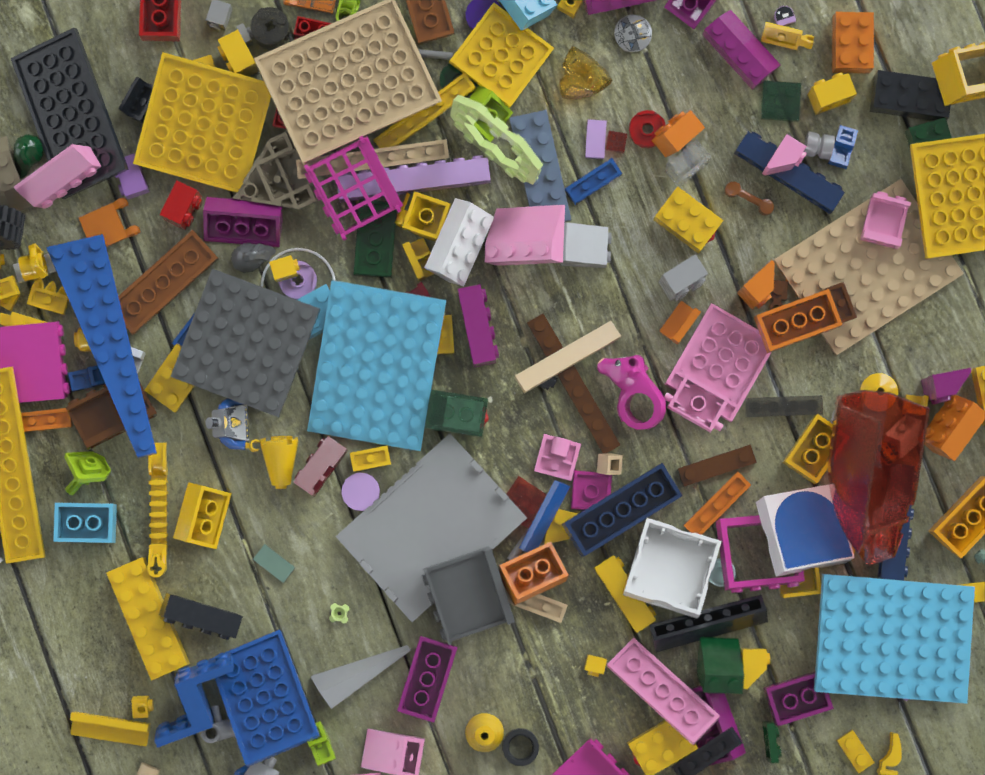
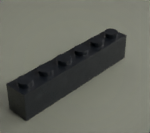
[649,594,768,653]

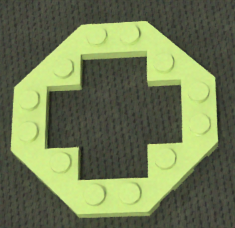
[450,94,543,185]

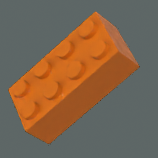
[754,289,843,354]

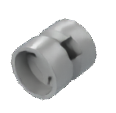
[804,131,835,160]

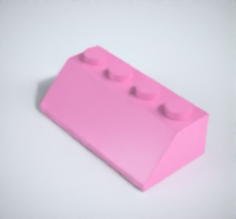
[14,144,101,209]

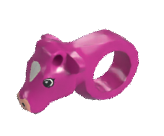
[597,355,666,430]

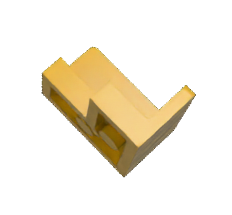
[779,567,821,598]

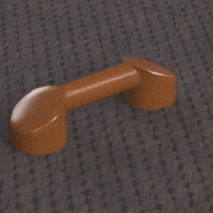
[724,181,774,216]

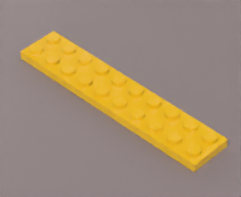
[0,367,46,564]

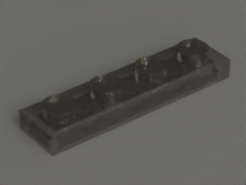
[745,395,823,418]

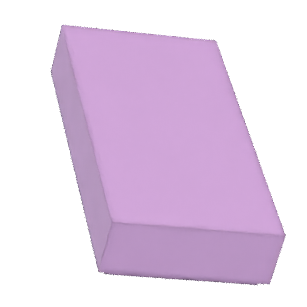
[585,119,607,159]

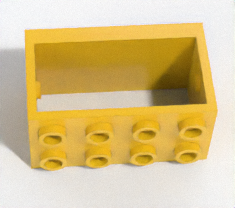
[932,42,985,106]

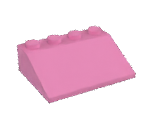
[485,205,565,266]

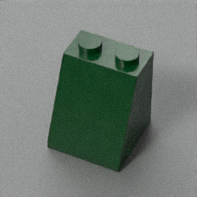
[696,637,744,694]

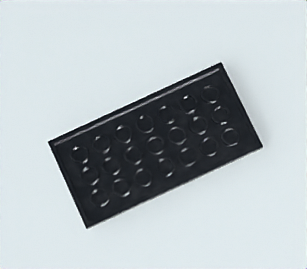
[10,28,129,199]

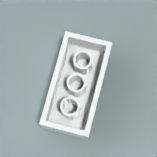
[424,198,494,287]

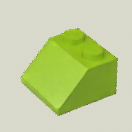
[469,86,513,142]

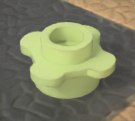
[329,603,350,623]

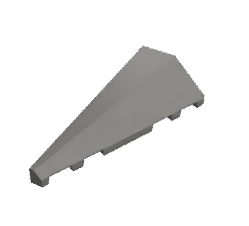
[311,645,411,709]

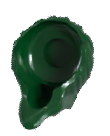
[13,134,43,179]

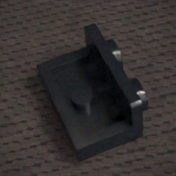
[118,77,153,123]

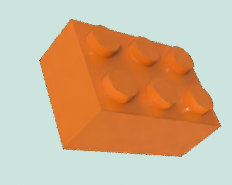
[832,12,874,74]
[918,395,985,461]
[498,542,569,606]

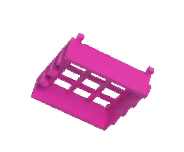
[304,136,403,241]

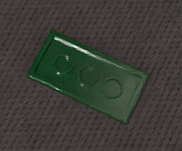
[353,199,397,278]

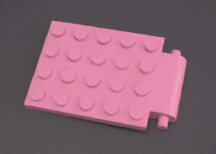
[664,303,772,433]

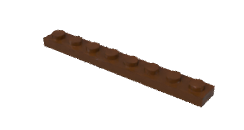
[527,314,620,454]

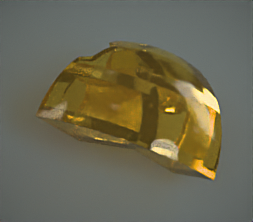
[559,46,613,100]

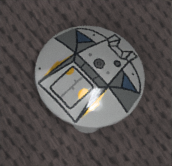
[614,15,652,52]

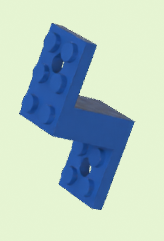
[154,652,234,748]

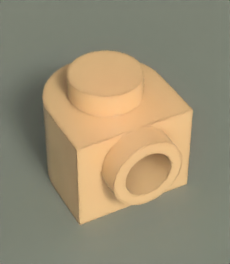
[137,762,161,775]

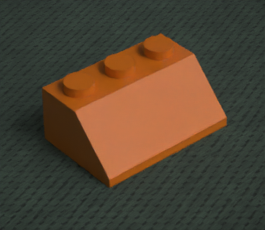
[737,260,775,310]

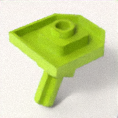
[64,451,111,495]

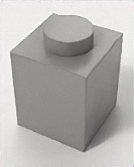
[206,0,233,31]

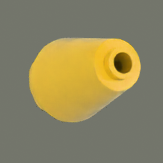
[260,436,298,489]
[465,713,504,752]

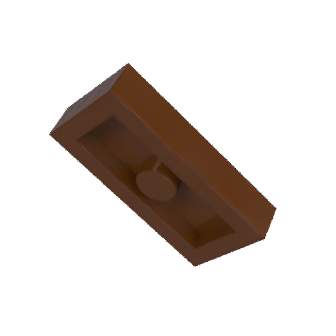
[825,282,857,323]

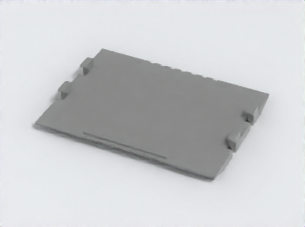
[336,434,527,622]

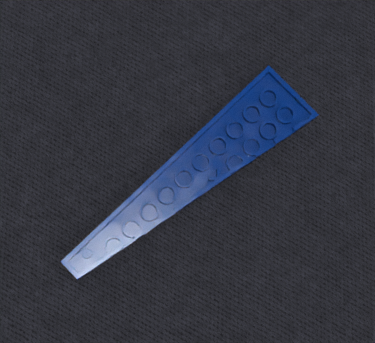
[46,234,157,458]

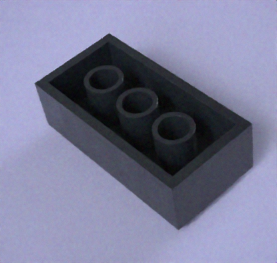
[870,70,951,121]

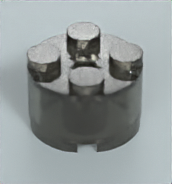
[251,7,291,50]

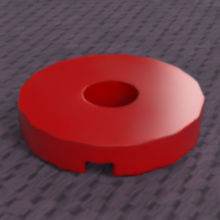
[629,110,666,148]

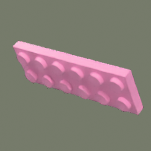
[607,638,720,745]

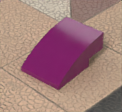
[664,0,717,29]

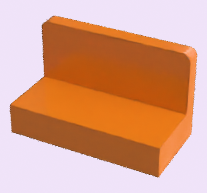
[660,301,701,345]

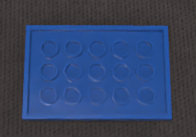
[208,630,320,767]

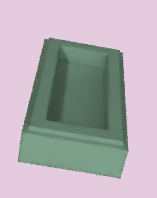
[253,544,295,583]

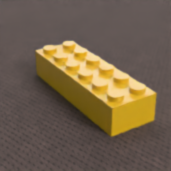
[106,557,190,681]

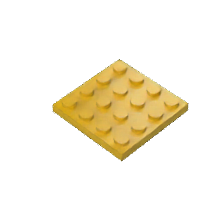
[449,3,554,108]

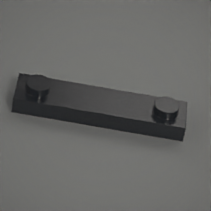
[672,727,743,775]

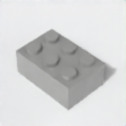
[658,254,708,302]

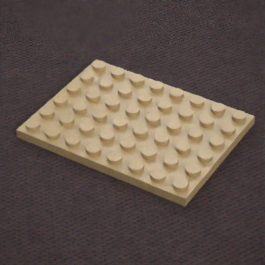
[254,0,442,164]
[773,179,964,356]

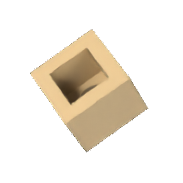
[597,453,623,475]

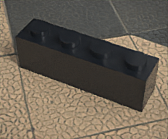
[159,593,243,640]

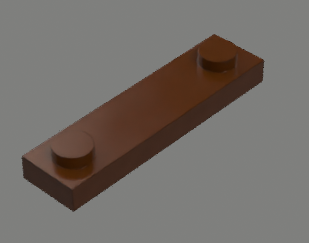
[677,444,757,487]

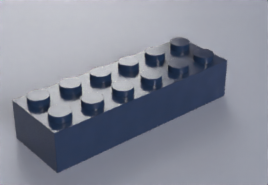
[561,463,682,557]

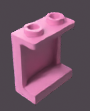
[860,191,911,249]

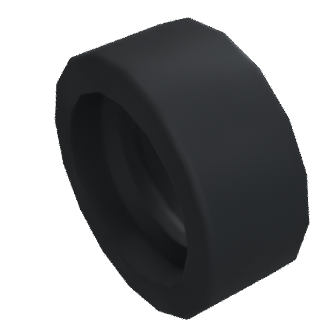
[502,728,539,766]

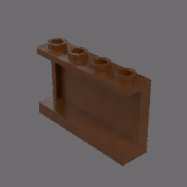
[66,381,157,450]

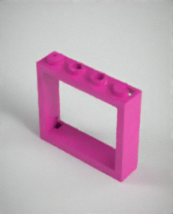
[716,515,805,593]

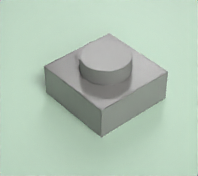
[236,23,254,47]

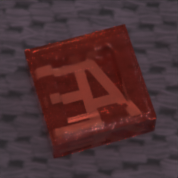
[605,131,627,153]

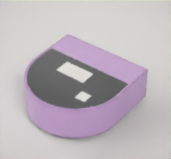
[774,6,796,26]

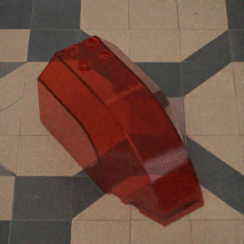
[828,390,930,565]

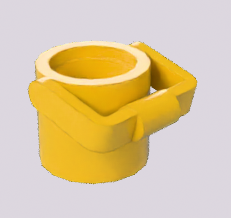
[18,243,48,281]

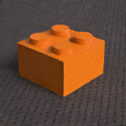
[652,110,705,158]

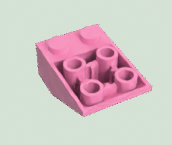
[361,729,425,775]

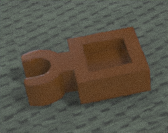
[769,280,788,310]

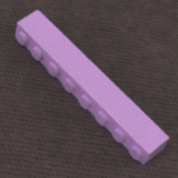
[337,155,491,202]

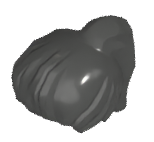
[231,243,276,273]

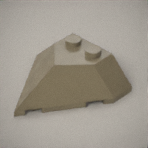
[233,132,317,209]
[0,136,32,211]

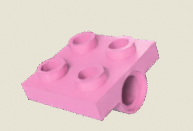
[534,434,581,481]

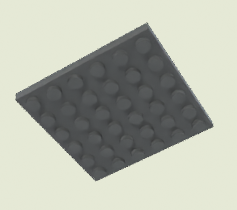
[170,269,321,417]

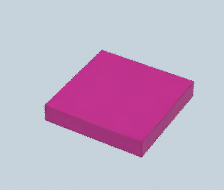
[571,470,612,510]

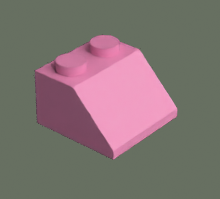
[762,134,807,176]

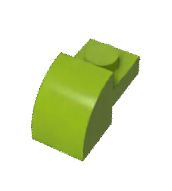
[308,721,336,767]

